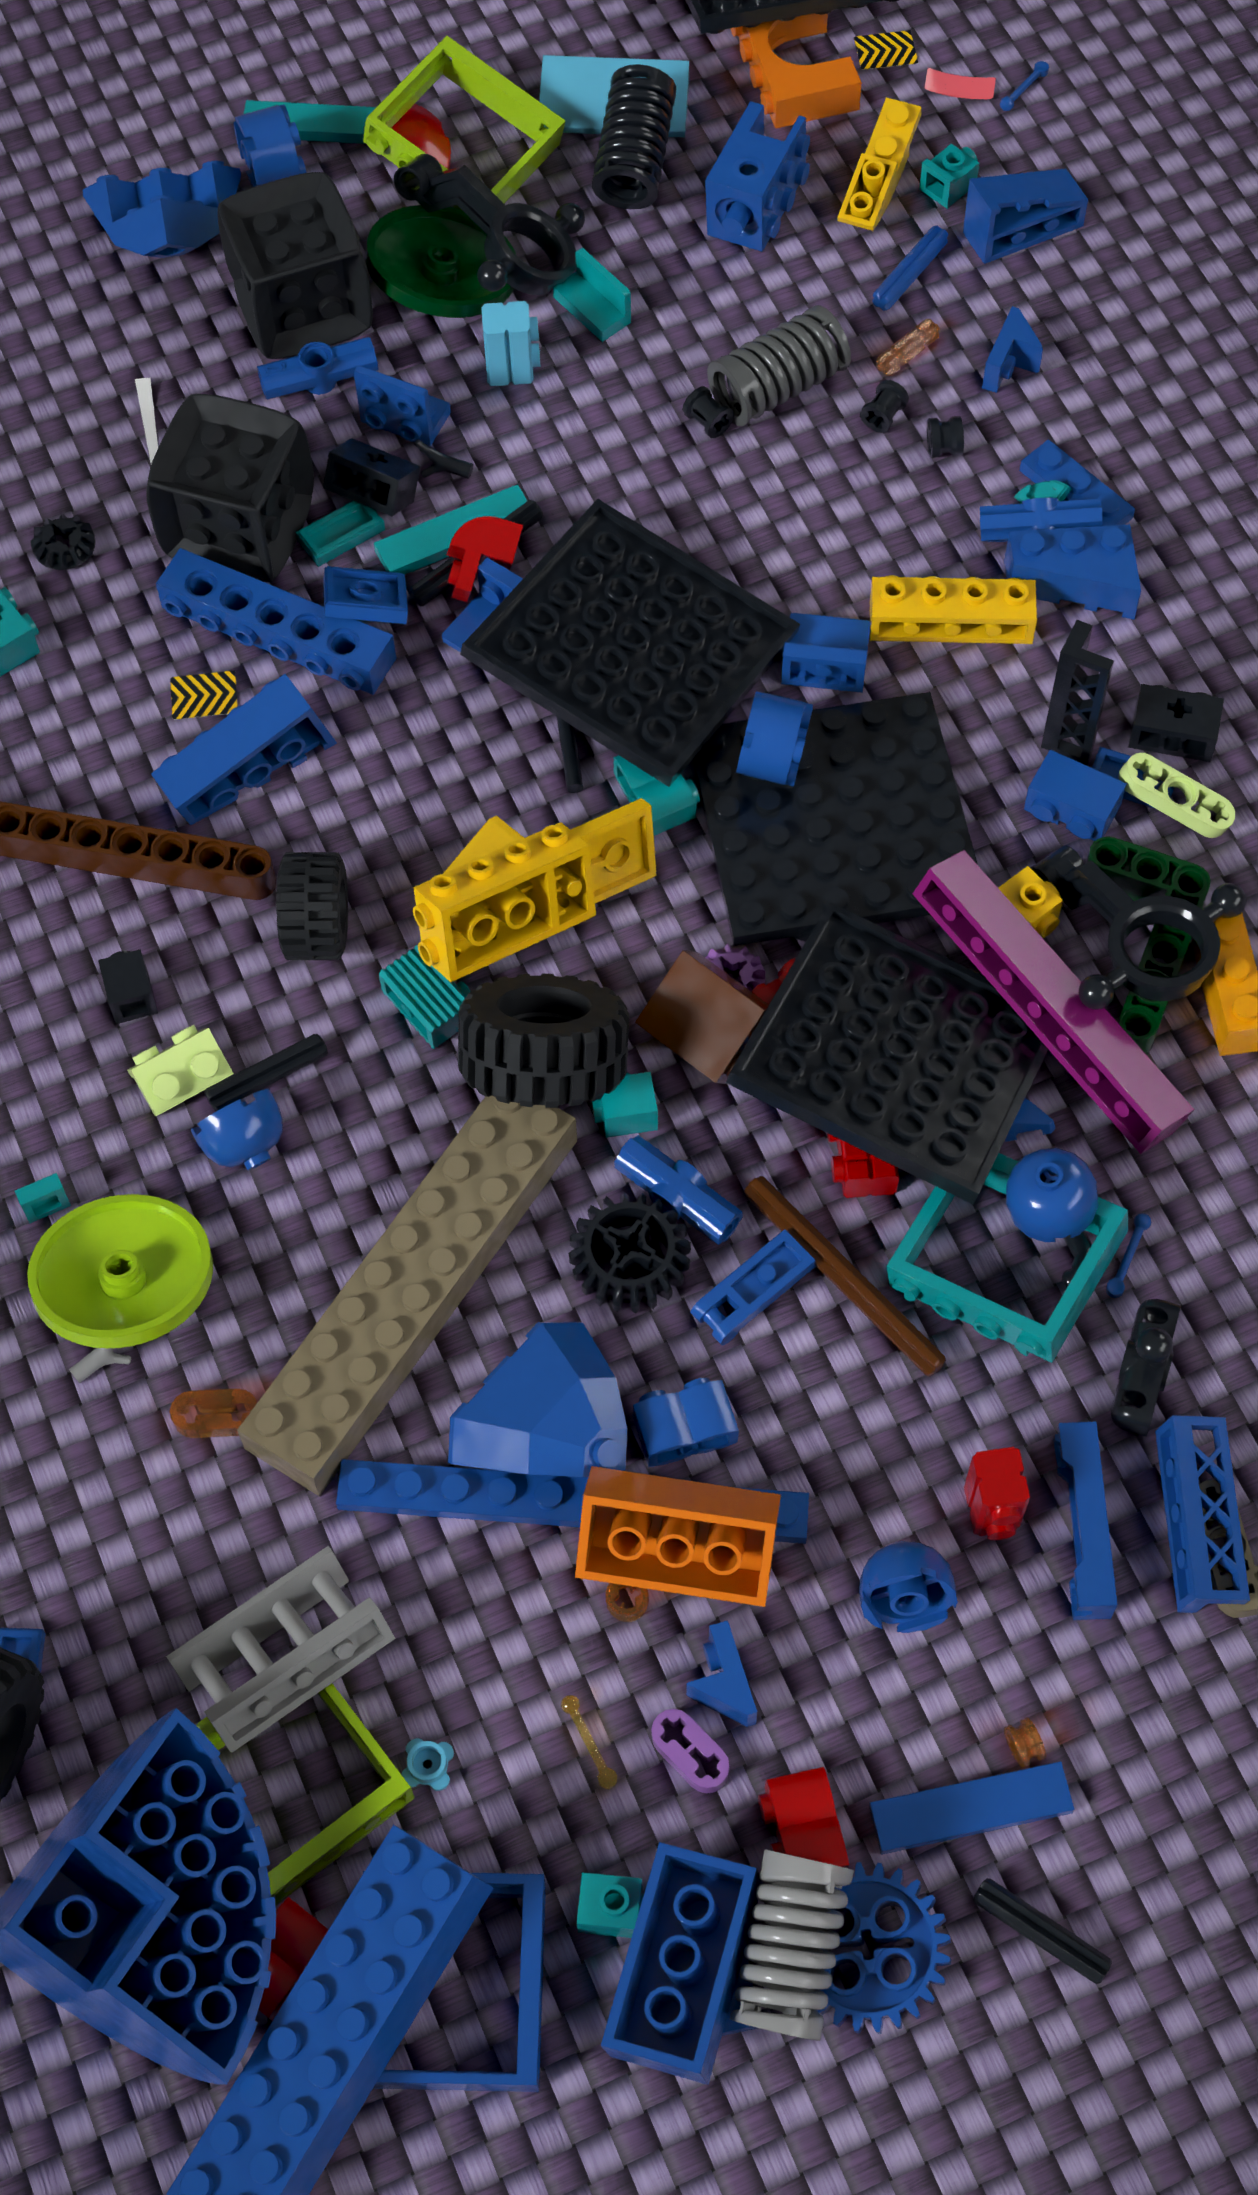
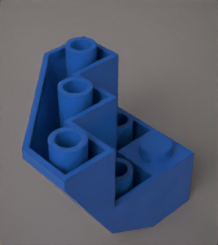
[82,161,241,258]

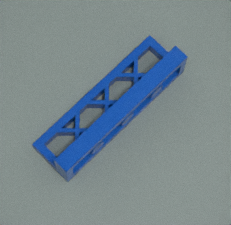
[1155,1415,1250,1613]

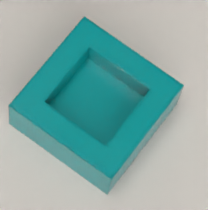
[15,1173,71,1223]

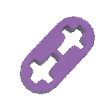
[651,1709,730,1794]

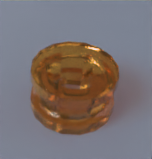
[605,1583,649,1622]
[1004,1717,1046,1768]

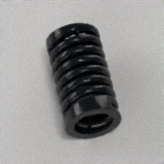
[592,64,676,210]

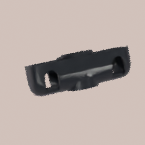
[1111,1299,1181,1437]

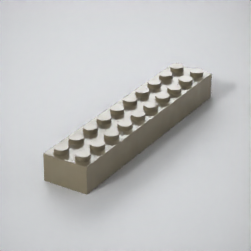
[237,1096,577,1497]

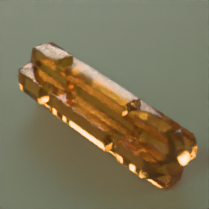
[876,318,940,376]

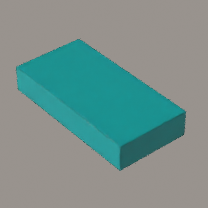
[296,501,385,567]

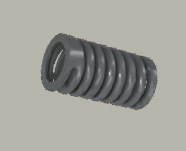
[707,305,851,426]

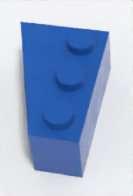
[963,168,1088,264]

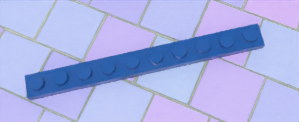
[336,1459,809,1544]

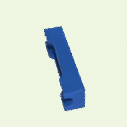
[1053,1422,1118,1620]

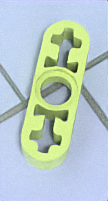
[1119,753,1235,838]

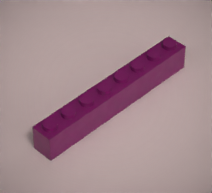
[913,850,1195,1154]

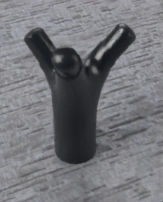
[414,439,473,479]

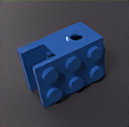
[705,101,810,252]

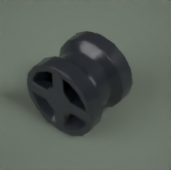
[926,416,964,458]

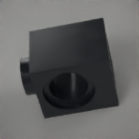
[98,949,158,1024]

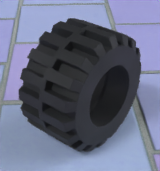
[276,852,348,960]

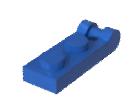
[690,1229,816,1346]

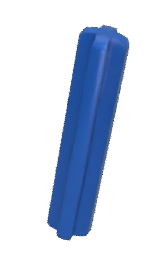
[872,225,949,311]

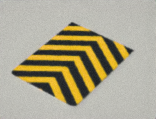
[854,30,919,70]
[170,670,238,720]

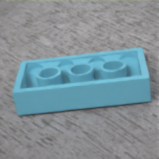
[539,55,689,137]

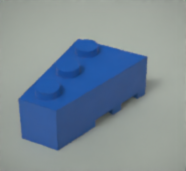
[1004,524,1141,620]

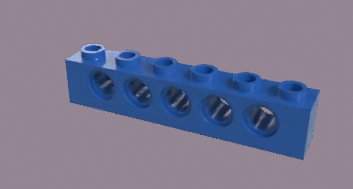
[156,548,397,695]

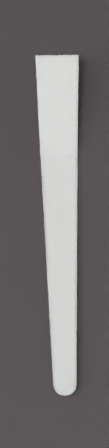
[135,378,158,464]

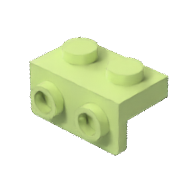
[127,1025,234,1116]

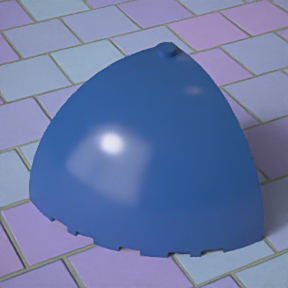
[0,1708,276,2085]

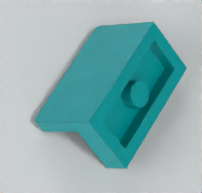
[553,248,631,342]

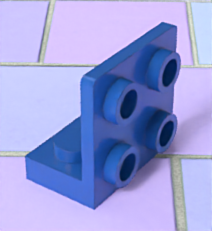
[354,365,451,446]
[442,557,523,652]
[781,613,871,693]

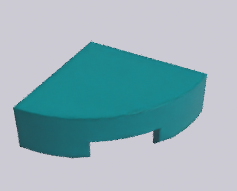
[1014,480,1072,504]

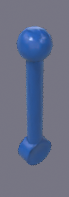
[1000,61,1049,111]
[1106,1213,1152,1298]

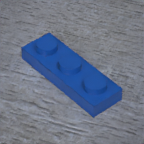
[1019,439,1135,526]

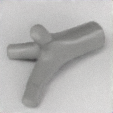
[69,1348,131,1383]

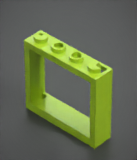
[363,36,566,210]
[196,1683,414,1906]

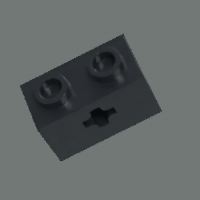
[323,438,421,516]
[1128,684,1224,762]

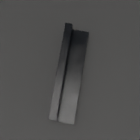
[1041,620,1114,765]

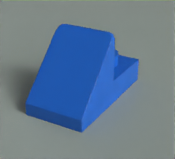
[982,306,1043,393]
[686,1620,757,1727]

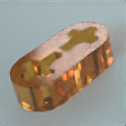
[170,1389,257,1438]

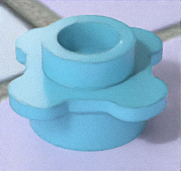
[401,1738,454,1791]

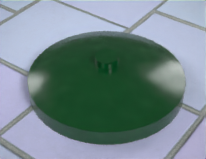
[365,205,517,318]

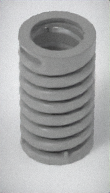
[730,1850,854,2041]

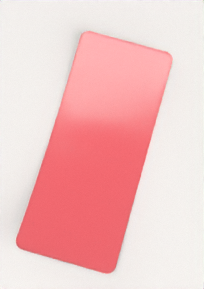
[924,68,996,99]

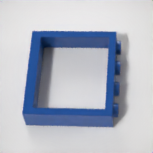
[363,1871,546,2092]

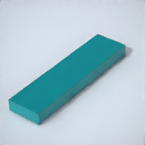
[243,100,376,144]
[374,484,527,574]

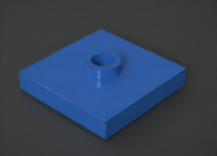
[323,566,408,624]

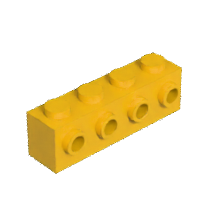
[870,575,1037,644]

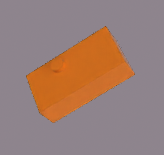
[575,1466,781,1607]

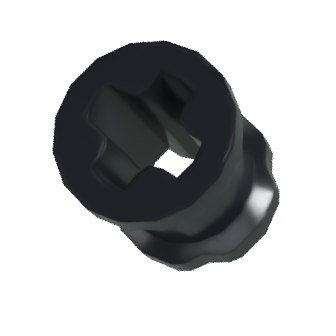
[860,379,909,433]
[682,386,734,438]

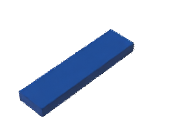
[869,1761,1075,1855]

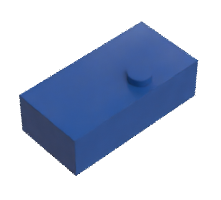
[601,1842,763,2085]

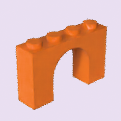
[730,13,862,129]

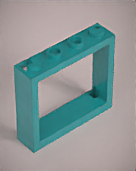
[886,1153,1128,1363]

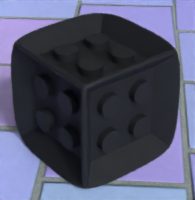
[218,172,373,359]
[146,394,314,582]

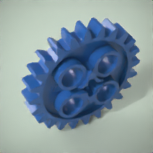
[817,1862,951,2034]

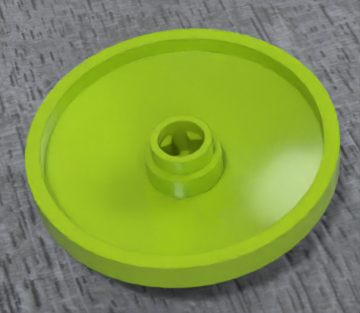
[27,1194,213,1349]

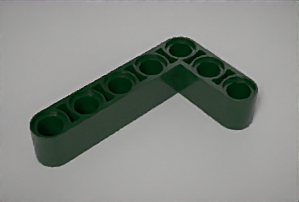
[1087,836,1211,1055]

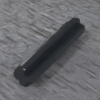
[205,1034,328,1111]
[973,1878,1112,1984]

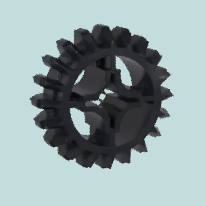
[569,1192,691,1314]

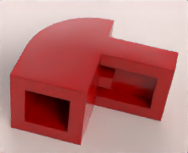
[446,516,523,602]

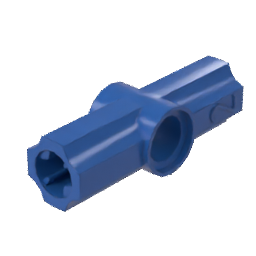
[257,337,379,400]
[980,498,1103,543]
[614,1135,743,1245]

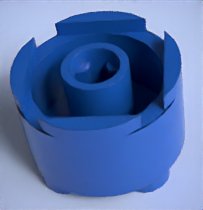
[234,104,307,187]
[736,691,814,786]

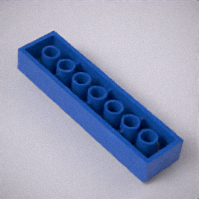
[166,1824,493,2195]

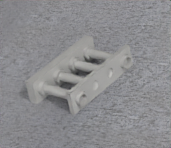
[166,1546,396,1753]

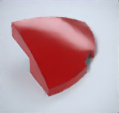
[392,103,451,170]

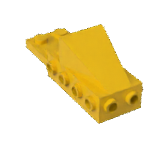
[413,798,657,982]

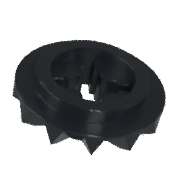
[30,513,96,570]

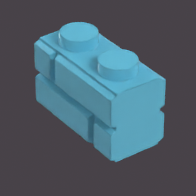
[481,301,541,386]

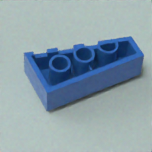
[151,673,337,825]

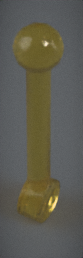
[561,1695,617,1789]

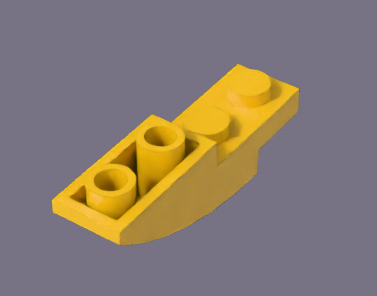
[837,97,921,231]

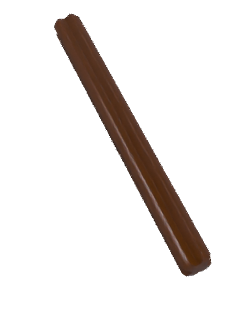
[744,1176,946,1377]

